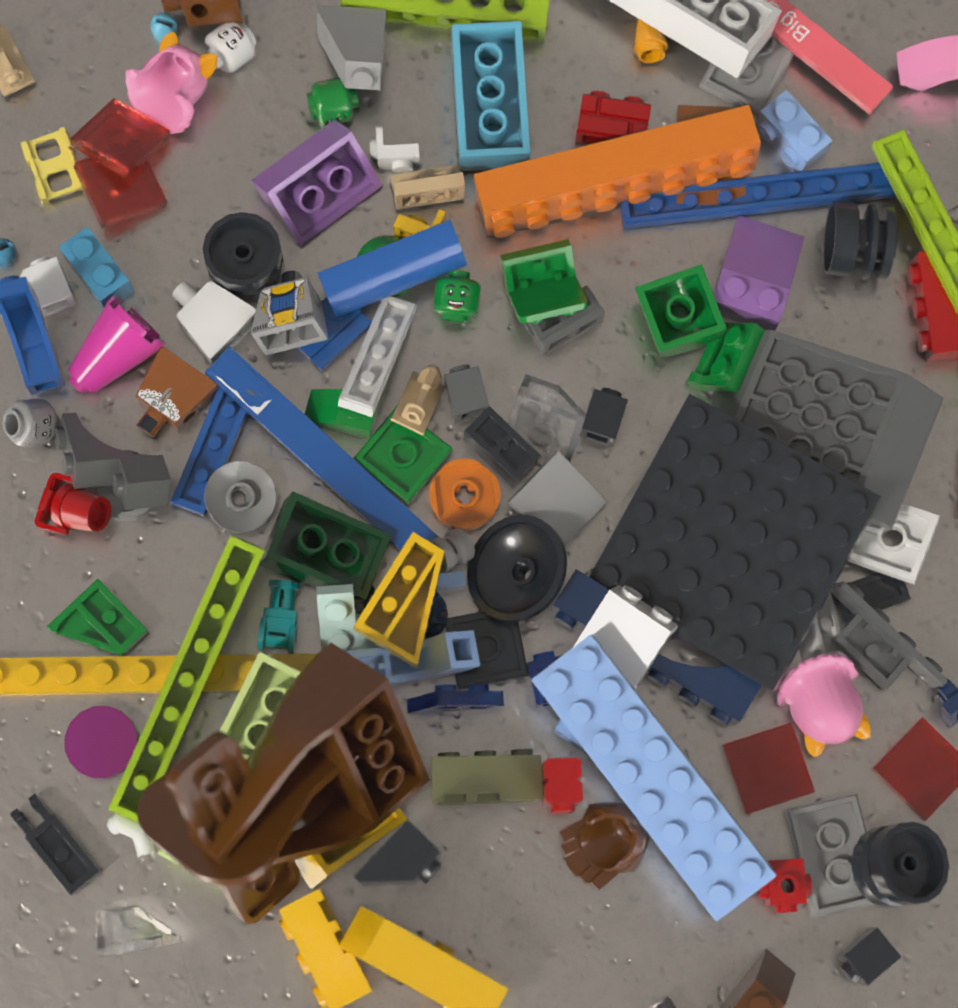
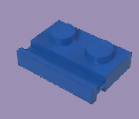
[297,297,372,373]

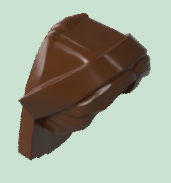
[560,802,650,890]

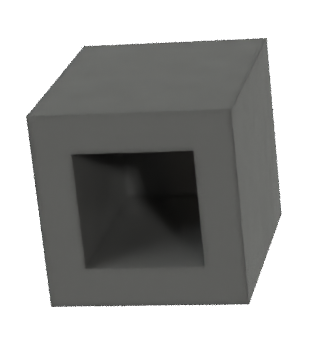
[444,364,489,423]

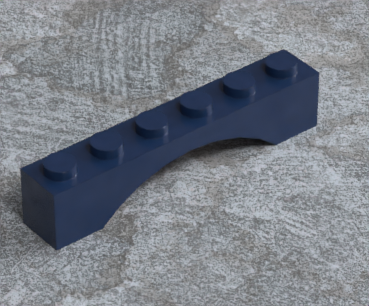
[551,569,762,726]

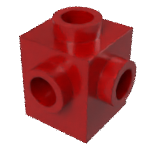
[757,858,812,913]

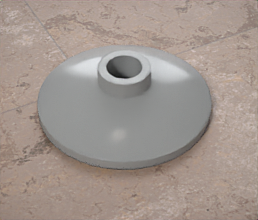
[204,461,276,533]

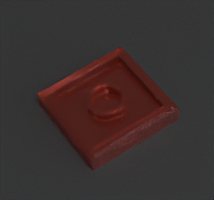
[71,98,170,179]
[73,142,167,228]
[871,717,958,821]
[721,723,815,815]

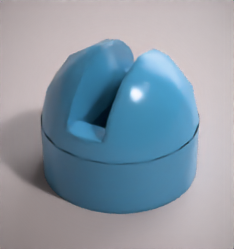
[0,238,18,268]

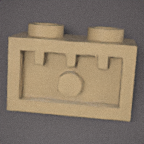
[391,165,465,210]

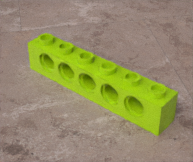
[340,0,549,42]

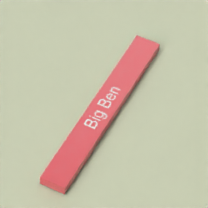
[765,0,894,115]

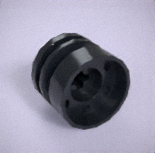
[823,201,898,279]

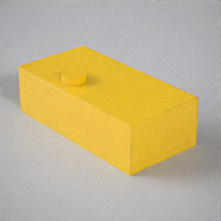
[338,906,509,1008]

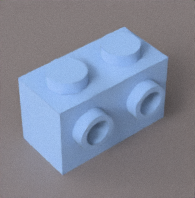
[755,90,833,172]

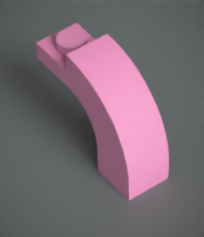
[897,35,958,91]

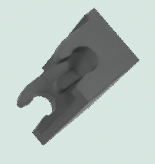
[523,285,605,355]

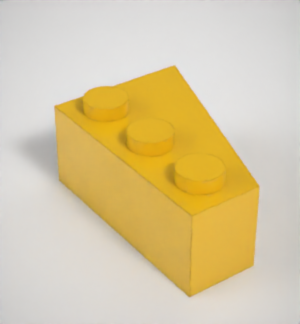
[354,532,444,669]
[279,888,373,1008]

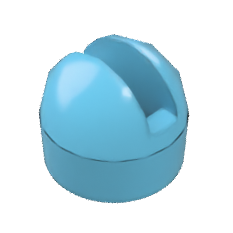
[150,12,179,42]

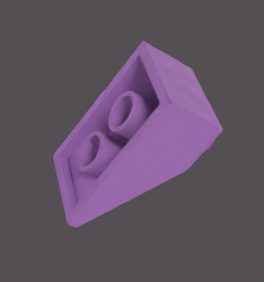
[713,215,805,331]

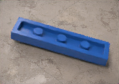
[170,387,248,517]

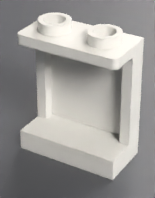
[574,585,678,691]

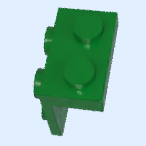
[500,239,588,324]

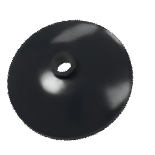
[467,515,567,622]

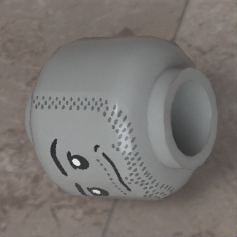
[2,399,58,446]

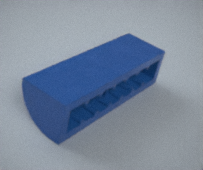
[317,220,467,318]

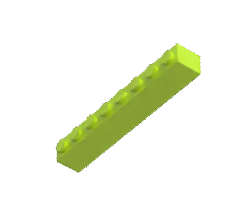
[108,534,265,823]

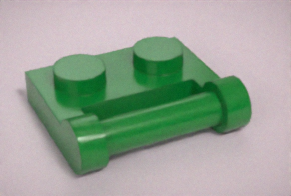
[687,321,765,393]

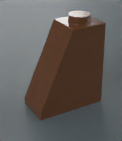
[720,949,796,1008]

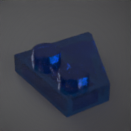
[407,684,504,714]

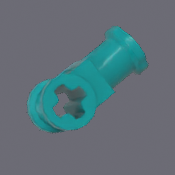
[258,579,301,654]

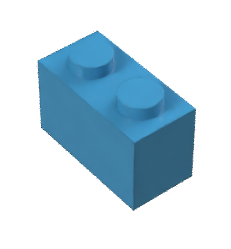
[59,227,135,308]

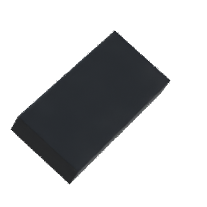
[831,573,911,624]

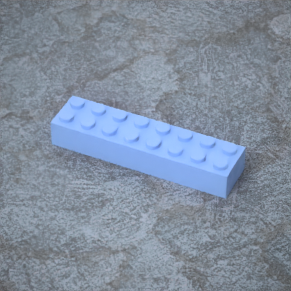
[531,634,777,922]

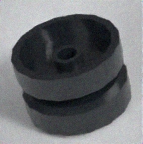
[203,212,285,303]
[851,821,949,908]

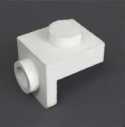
[369,127,420,174]

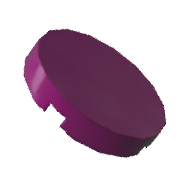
[65,706,138,779]

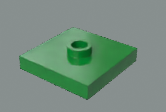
[353,406,453,505]

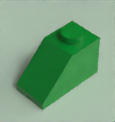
[305,389,380,440]

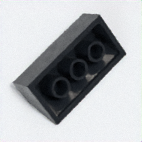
[353,819,441,886]

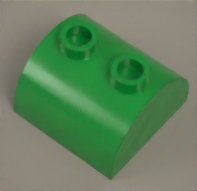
[635,264,727,357]

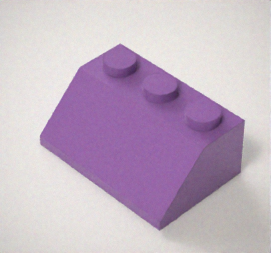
[251,120,383,246]

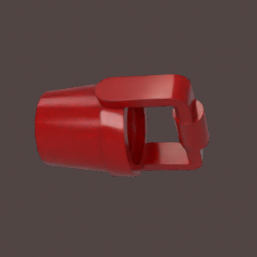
[34,473,112,536]

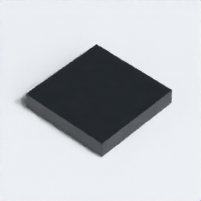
[445,611,529,691]

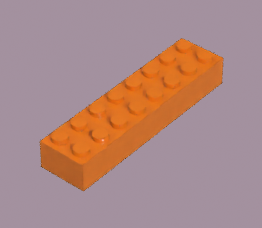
[474,105,761,238]

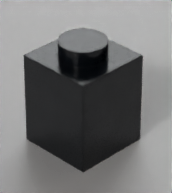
[579,388,628,447]
[837,927,902,986]

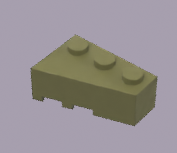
[431,749,543,806]

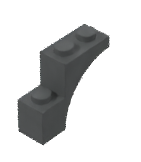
[55,413,171,510]

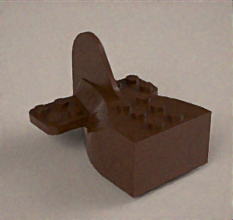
[137,642,430,924]

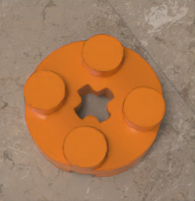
[429,458,501,531]

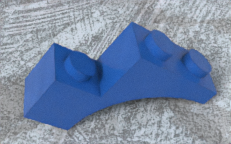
[0,275,66,395]

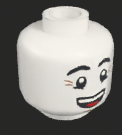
[204,22,256,73]

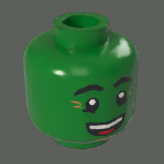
[306,77,359,127]
[433,270,481,323]

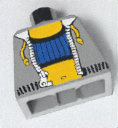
[251,271,328,355]

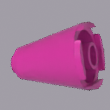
[68,295,166,394]

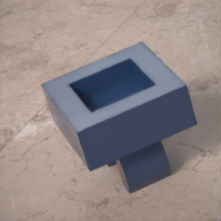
[937,679,958,728]

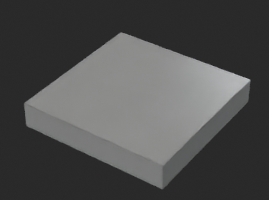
[507,451,608,546]

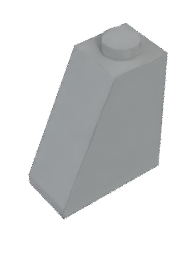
[317,5,386,90]

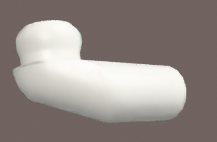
[107,813,156,857]

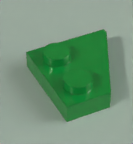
[46,578,149,656]

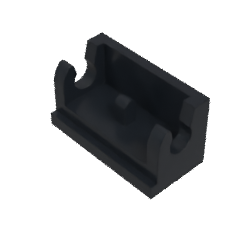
[463,406,541,489]

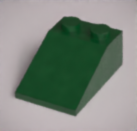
[259,491,391,601]

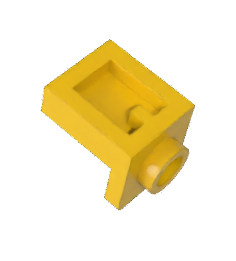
[393,209,446,239]

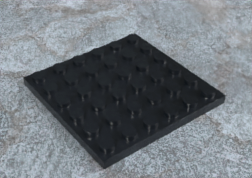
[589,393,883,691]

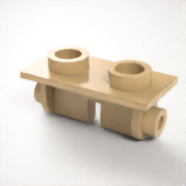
[0,24,35,97]
[391,364,445,436]

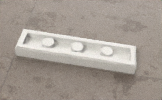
[338,296,417,417]

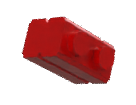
[575,91,651,145]
[542,757,583,815]

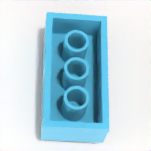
[451,21,530,171]

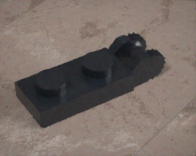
[10,794,101,895]

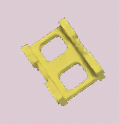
[20,127,89,206]

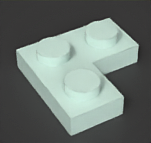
[316,584,382,652]

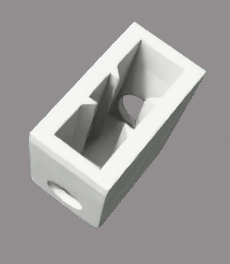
[172,281,256,365]

